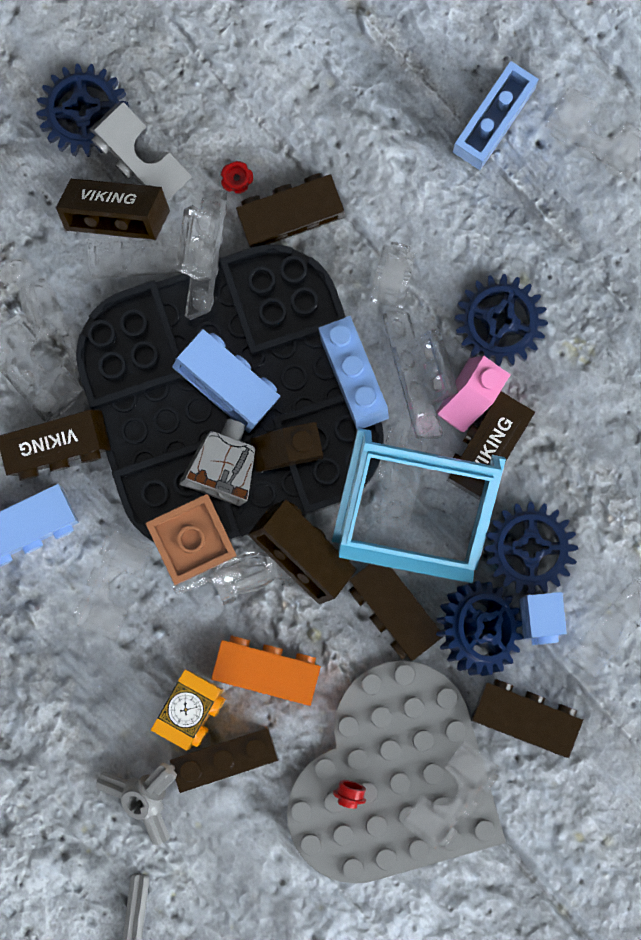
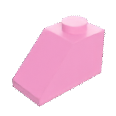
[435,356,511,432]

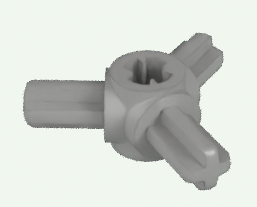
[96,763,177,845]

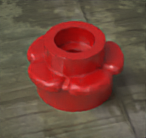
[221,161,253,194]
[333,780,366,809]

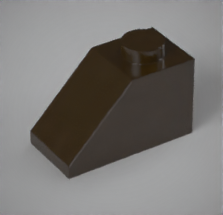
[250,422,323,473]

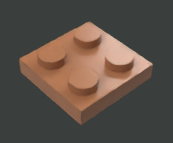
[145,494,237,586]

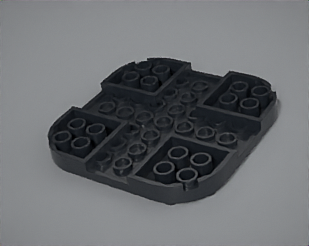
[76,245,384,542]

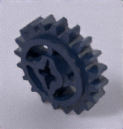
[36,63,129,157]
[454,274,548,367]
[483,501,578,595]
[436,581,524,676]

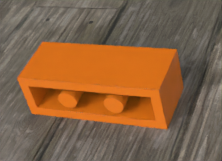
[211,635,321,706]

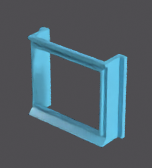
[332,428,506,583]

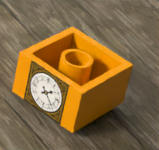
[151,669,226,751]

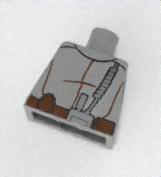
[179,419,255,506]

